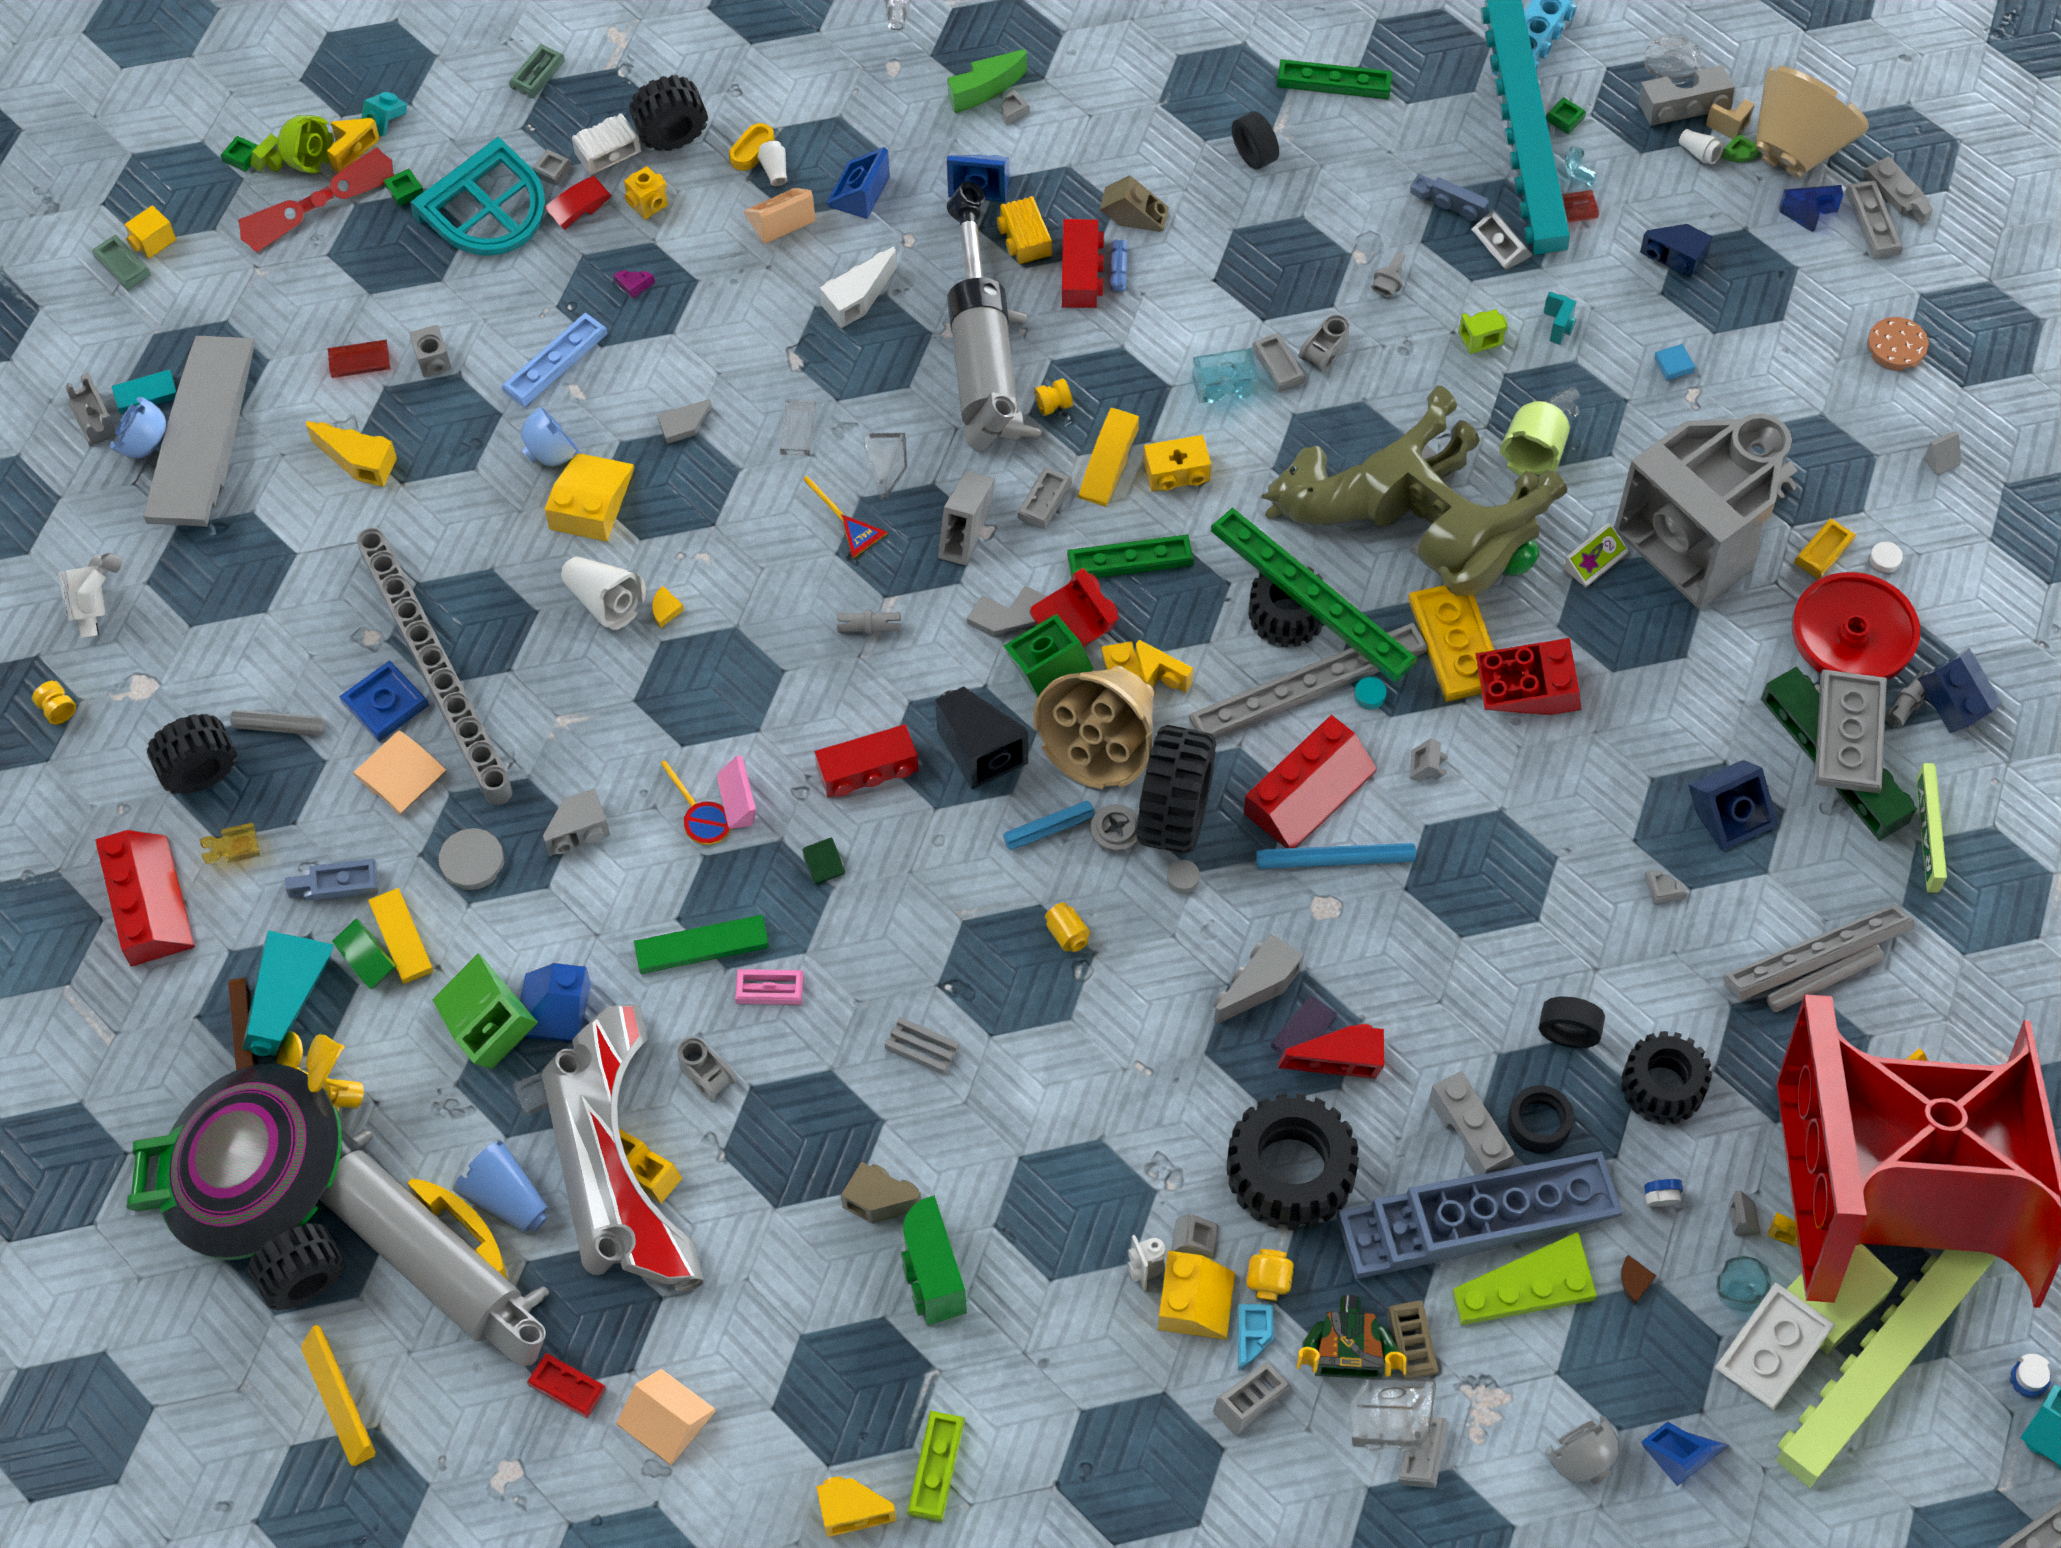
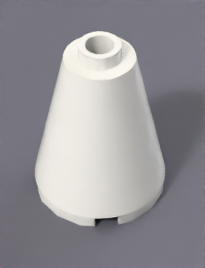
[561,556,646,630]

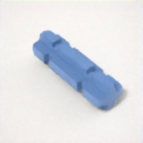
[1110,239,1127,292]

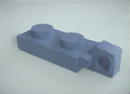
[1410,173,1489,222]
[285,859,378,901]

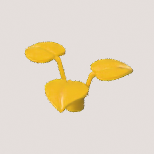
[276,1031,364,1112]

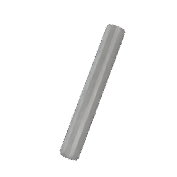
[1766,944,1884,1012]

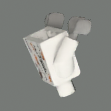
[57,553,122,638]

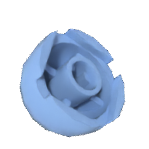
[110,397,167,458]
[521,406,579,467]

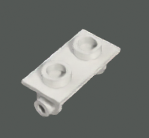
[1127,1235,1165,1291]

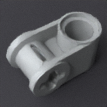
[1298,314,1350,373]
[677,1037,738,1102]

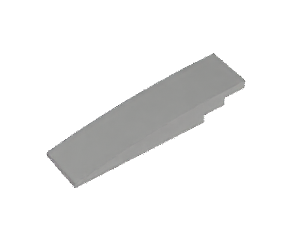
[144,336,255,527]

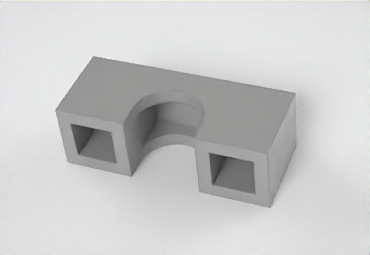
[1639,65,1735,126]
[1429,1071,1515,1175]

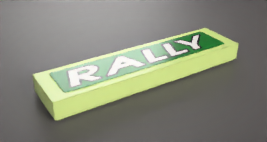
[1916,763,1947,893]

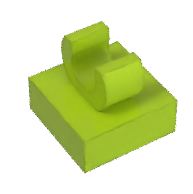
[251,133,284,173]

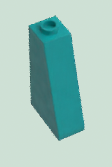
[242,930,334,1056]

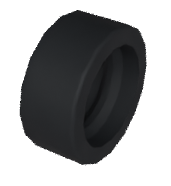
[1231,111,1280,170]
[1538,996,1605,1048]
[1507,1085,1574,1154]

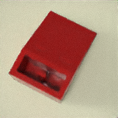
[1475,638,1582,715]

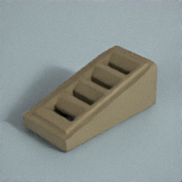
[1387,1300,1438,1381]

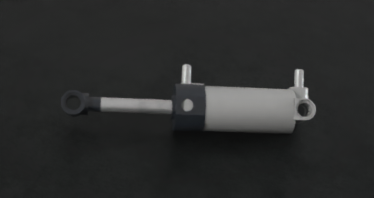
[947,181,1041,451]

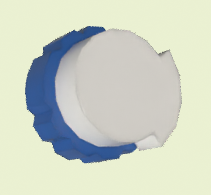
[1644,1179,1683,1207]
[2010,1354,2051,1398]

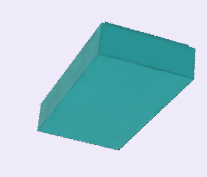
[112,370,177,415]

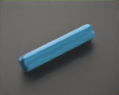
[1003,801,1095,850]

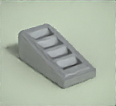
[1213,1361,1291,1435]

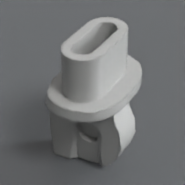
[1371,251,1405,297]

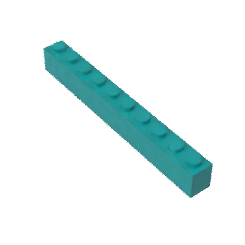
[1480,0,1570,255]

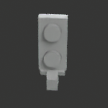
[1864,156,1933,225]

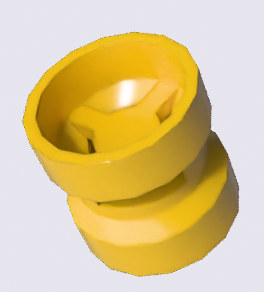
[1034,378,1073,416]
[32,681,77,725]

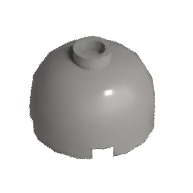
[1545,1416,1619,1484]

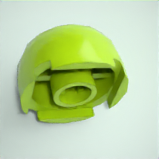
[278,115,334,173]

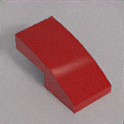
[544,176,612,230]

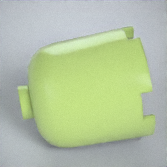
[1499,401,1570,476]

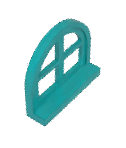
[411,136,545,256]

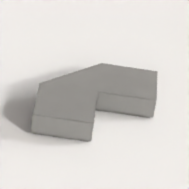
[967,586,1047,637]

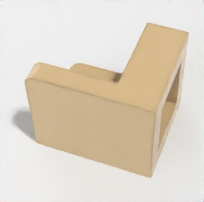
[1706,99,1755,139]

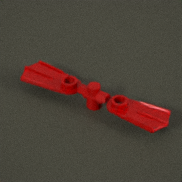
[238,148,394,252]

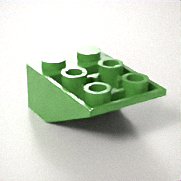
[432,953,538,1069]

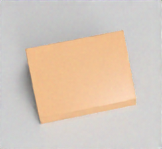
[743,188,815,244]
[616,1369,716,1466]

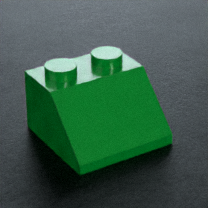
[1004,614,1094,698]

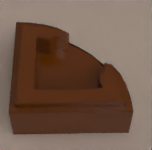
[1621,1255,1657,1305]

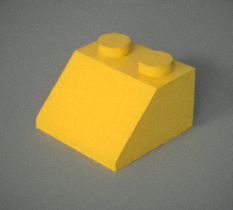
[1158,1251,1235,1340]

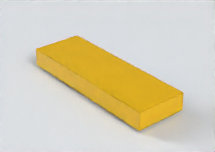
[368,888,434,985]

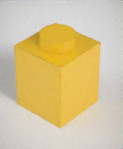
[124,205,177,259]

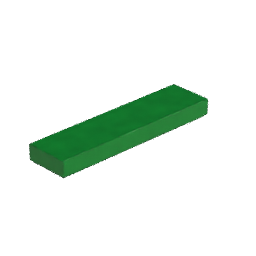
[1277,59,1393,99]
[1067,534,1194,578]
[634,914,769,974]

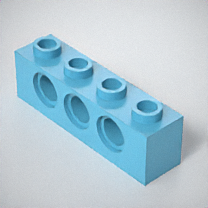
[1492,0,1577,76]

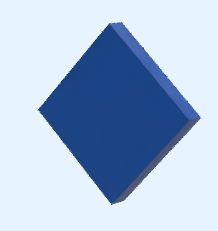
[339,660,429,742]

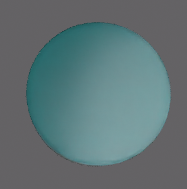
[1354,677,1387,710]

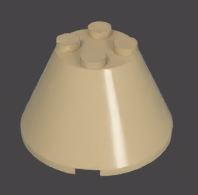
[1755,66,1869,178]
[1033,666,1155,789]

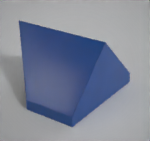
[1641,1421,1730,1486]

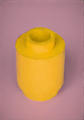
[1045,902,1090,952]

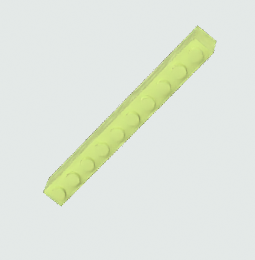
[1776,1249,1997,1488]

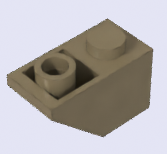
[1100,175,1169,232]
[841,1162,921,1223]

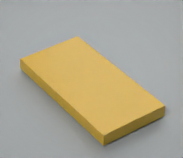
[1408,585,1494,702]

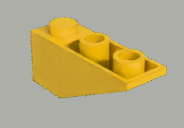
[306,421,397,487]

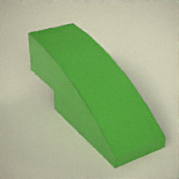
[947,49,1027,113]

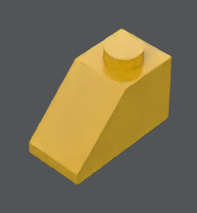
[816,1476,897,1537]

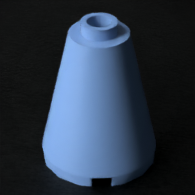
[452,1140,548,1233]

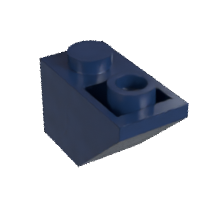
[1640,224,1713,278]

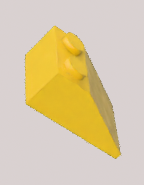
[544,453,635,542]

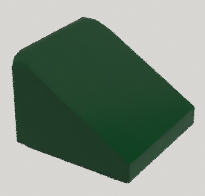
[802,837,845,885]

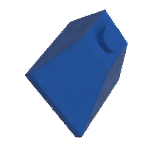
[947,154,1010,203]
[520,963,591,1043]

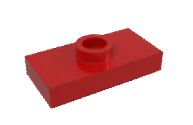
[527,1353,606,1419]

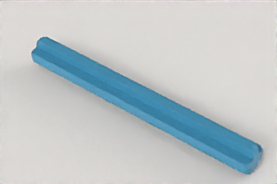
[1256,843,1416,869]

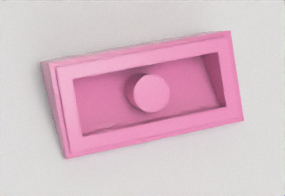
[717,755,756,829]

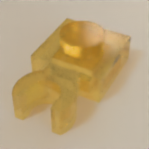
[200,822,260,864]

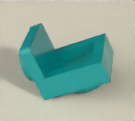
[361,92,408,136]
[1544,292,1577,345]

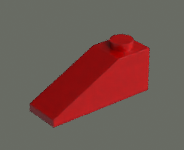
[1278,1024,1384,1079]

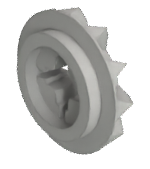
[1090,804,1139,853]

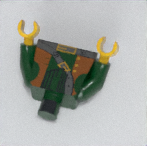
[1296,1295,1406,1380]

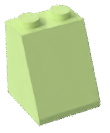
[1786,1244,1898,1355]

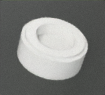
[1869,542,1903,573]

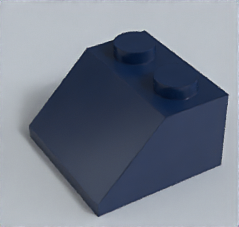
[1918,648,2002,733]
[1688,760,1778,851]

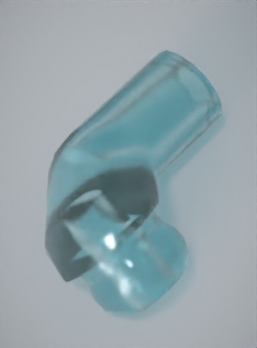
[1565,146,1598,186]

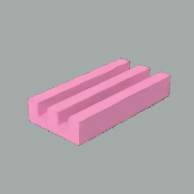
[735,969,804,1005]

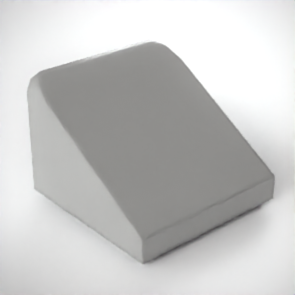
[1924,431,1961,475]
[1729,1191,1760,1236]
[1172,1213,1218,1257]

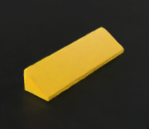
[301,1325,376,1466]

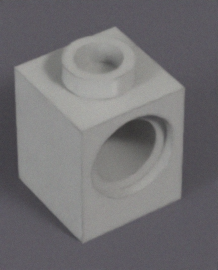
[409,324,452,377]

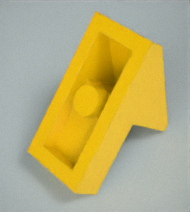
[327,118,380,173]
[1135,640,1193,693]

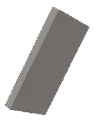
[1814,669,1887,794]

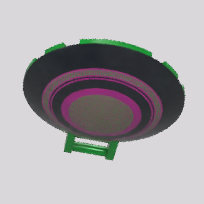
[126,1064,342,1260]

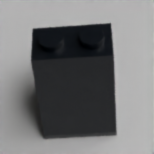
[935,686,1028,789]

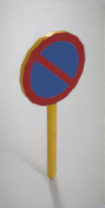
[661,760,730,845]

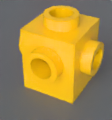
[624,166,668,220]

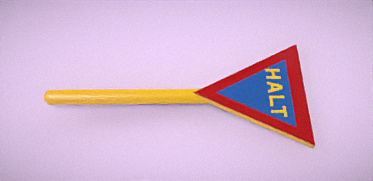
[803,476,888,558]

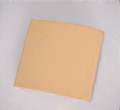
[353,730,446,816]

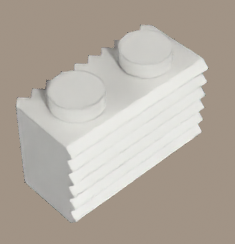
[572,113,641,176]

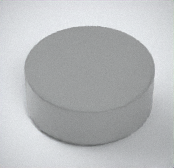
[1167,860,1200,894]

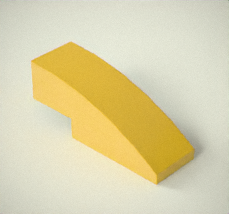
[1078,407,1139,507]
[619,1129,683,1204]

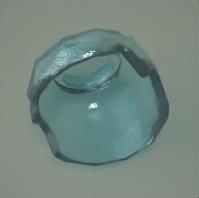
[1716,1255,1771,1312]

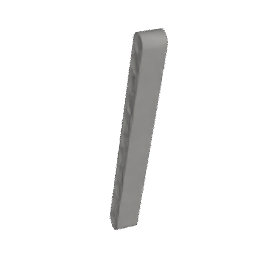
[357,528,513,806]

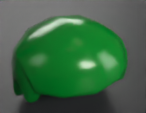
[1502,540,1539,576]

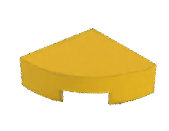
[652,586,684,628]
[1767,1212,1799,1247]

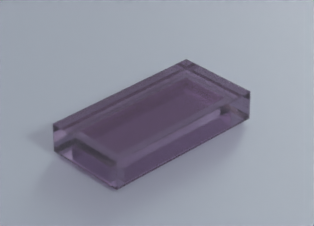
[1271,995,1337,1055]

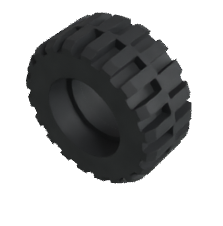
[1136,725,1216,854]
[1226,1093,1359,1230]

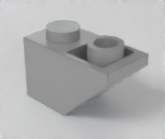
[543,788,610,856]

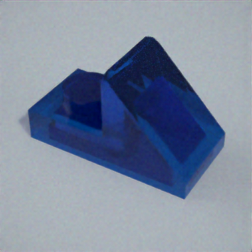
[1779,185,1844,232]

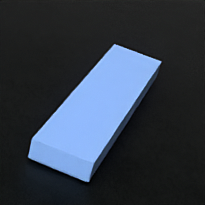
[502,313,607,407]

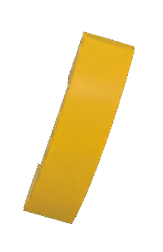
[407,1178,508,1280]

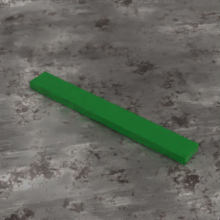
[1211,507,1417,682]

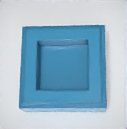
[1654,344,1695,381]

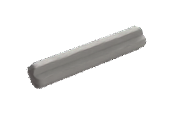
[230,710,325,735]

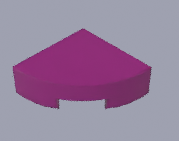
[613,270,655,299]

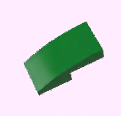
[332,918,397,989]

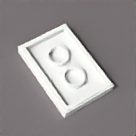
[1715,1282,1835,1410]

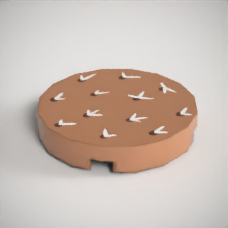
[1867,317,1929,371]

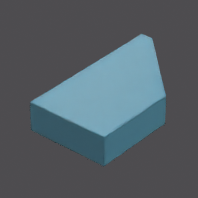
[1238,1304,1273,1370]

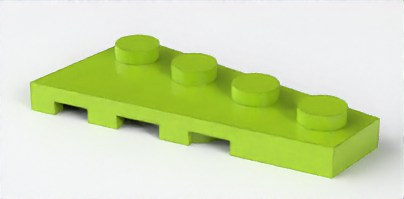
[1452,1232,1597,1326]

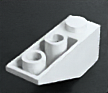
[820,247,897,328]

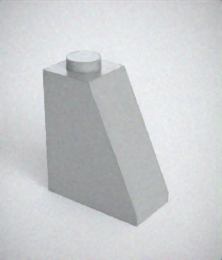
[938,471,995,566]

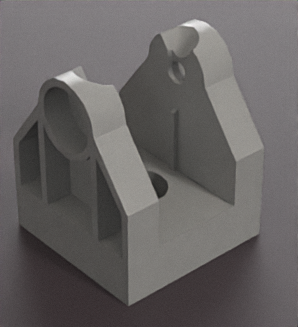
[1614,413,1792,610]

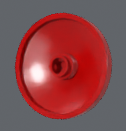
[1791,572,1920,681]

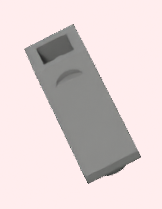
[1213,934,1304,1024]

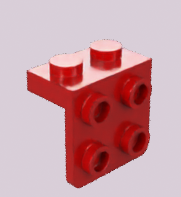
[1029,567,1119,648]

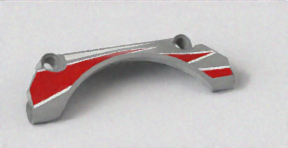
[542,1004,704,1292]

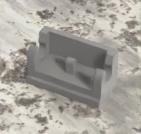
[66,372,116,446]

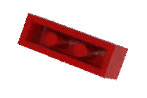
[1062,219,1104,308]
[814,724,919,798]

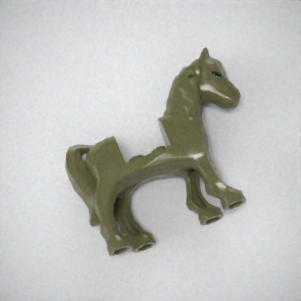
[1261,385,1568,596]

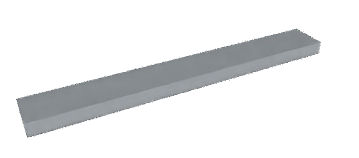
[1189,623,1428,739]

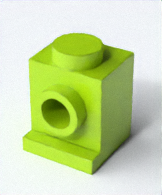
[1458,309,1508,355]

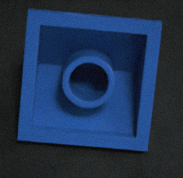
[826,147,890,219]

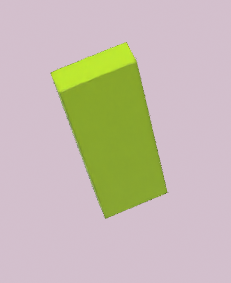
[907,1410,965,1523]

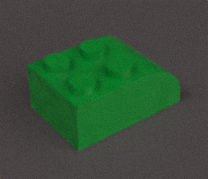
[901,1195,967,1326]

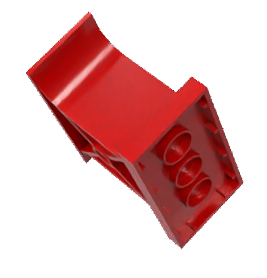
[1776,994,2061,1308]

